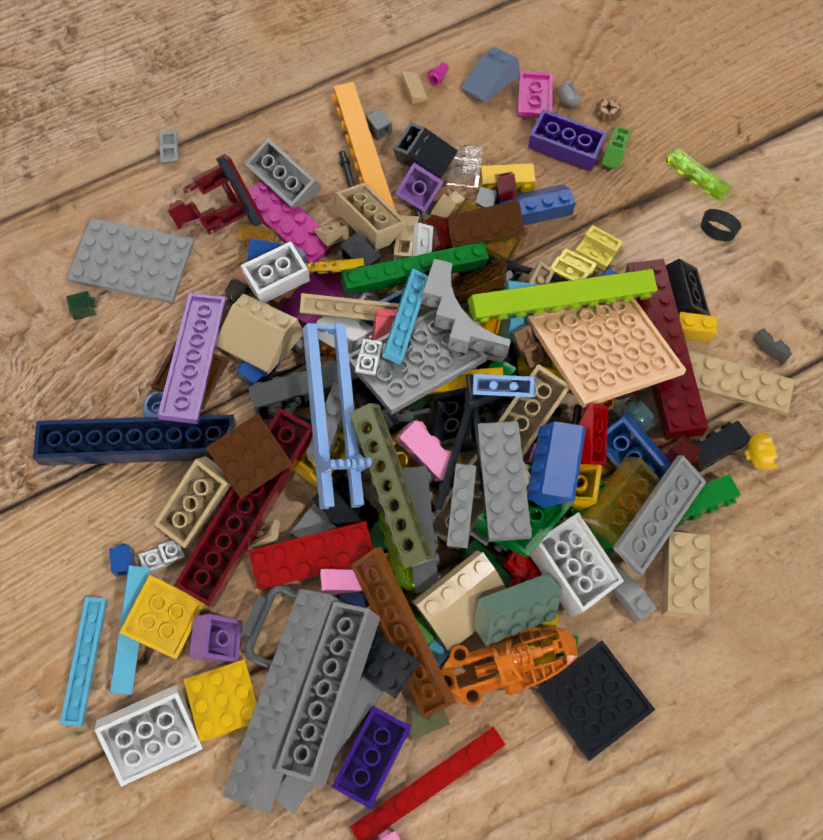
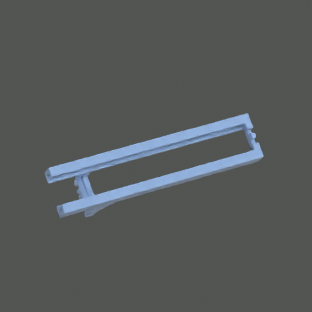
[303,323,372,509]

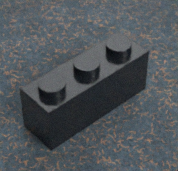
[687,420,751,472]

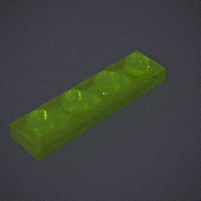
[665,147,732,201]
[379,512,416,590]

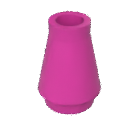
[427,62,449,86]

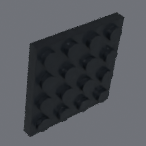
[536,640,655,762]

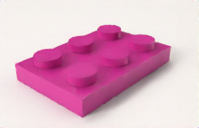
[517,71,553,118]

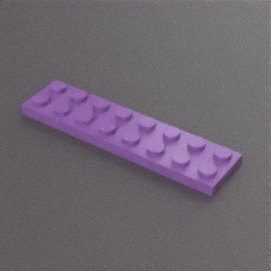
[158,293,226,424]

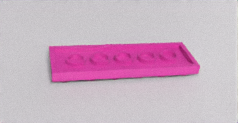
[248,179,338,263]

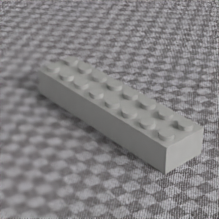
[275,602,380,788]

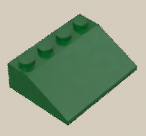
[475,464,576,558]

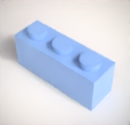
[473,374,537,397]

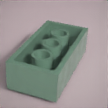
[473,573,562,645]

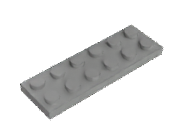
[477,421,532,541]
[613,455,706,575]

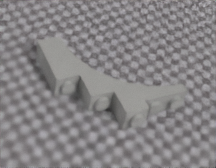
[422,259,511,357]

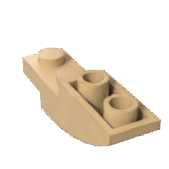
[394,215,419,260]

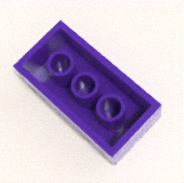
[528,109,607,171]
[332,706,411,809]

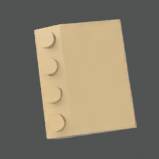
[216,294,303,374]
[412,551,507,652]

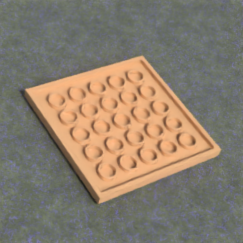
[527,298,686,408]

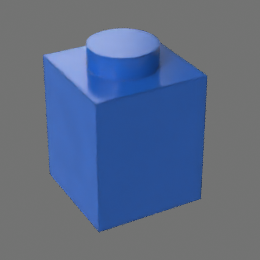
[109,544,136,577]

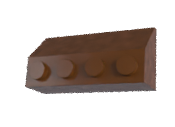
[448,200,526,248]

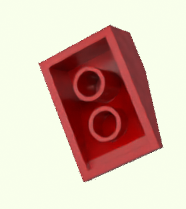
[579,403,608,465]

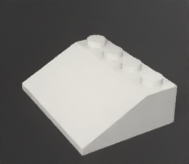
[530,512,624,617]
[95,684,203,787]

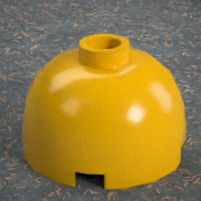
[744,431,778,470]

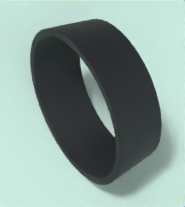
[700,209,741,242]

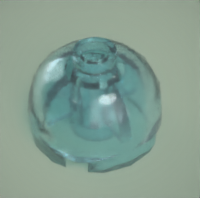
[621,395,659,432]

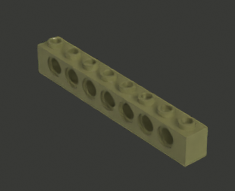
[350,403,434,569]

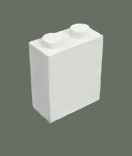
[317,316,373,354]

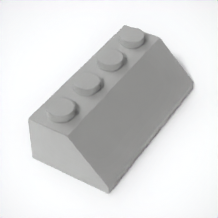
[245,138,322,208]

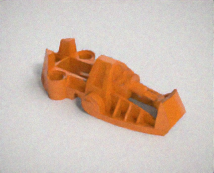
[440,627,578,707]

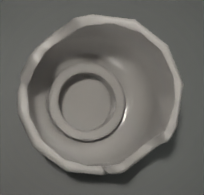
[559,81,582,107]

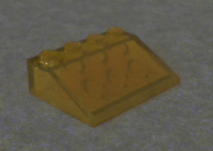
[582,457,660,546]

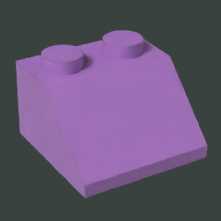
[395,163,445,212]
[189,614,242,663]

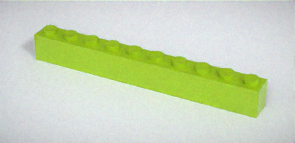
[468,269,658,324]

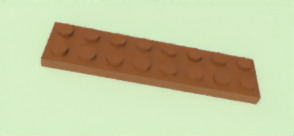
[351,546,456,719]

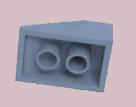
[462,47,520,103]

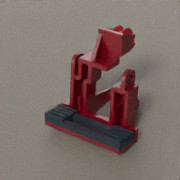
[167,154,265,234]

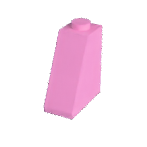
[321,569,363,598]

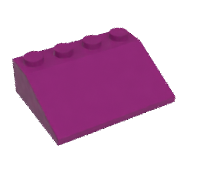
[280,260,363,342]

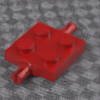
[503,550,542,587]

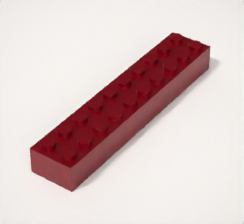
[625,259,708,441]
[174,408,313,607]

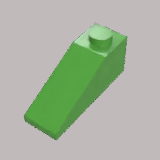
[602,126,632,169]

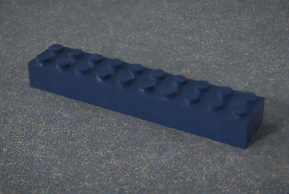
[33,414,237,466]

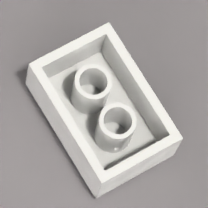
[241,241,310,303]

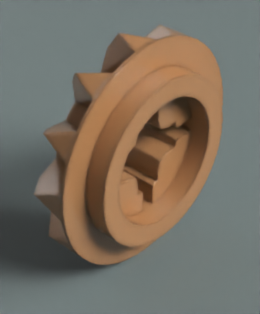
[595,97,622,122]

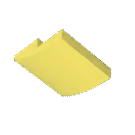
[575,225,623,271]
[550,248,597,281]

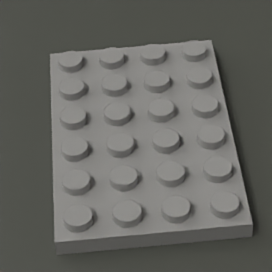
[67,218,195,304]
[349,308,487,415]

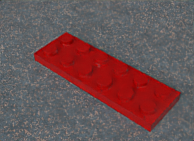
[248,520,374,590]

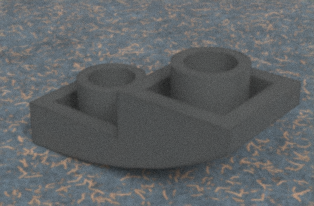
[753,328,792,363]

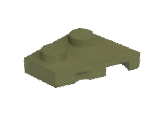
[410,700,450,740]

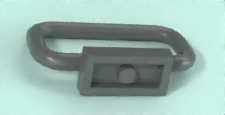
[241,585,298,669]

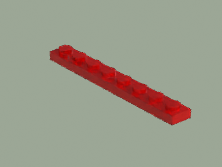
[350,726,506,840]

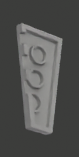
[290,471,348,538]

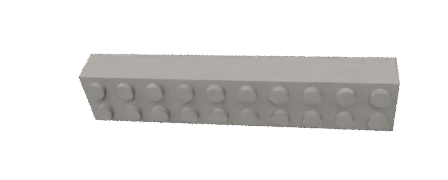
[222,589,344,813]

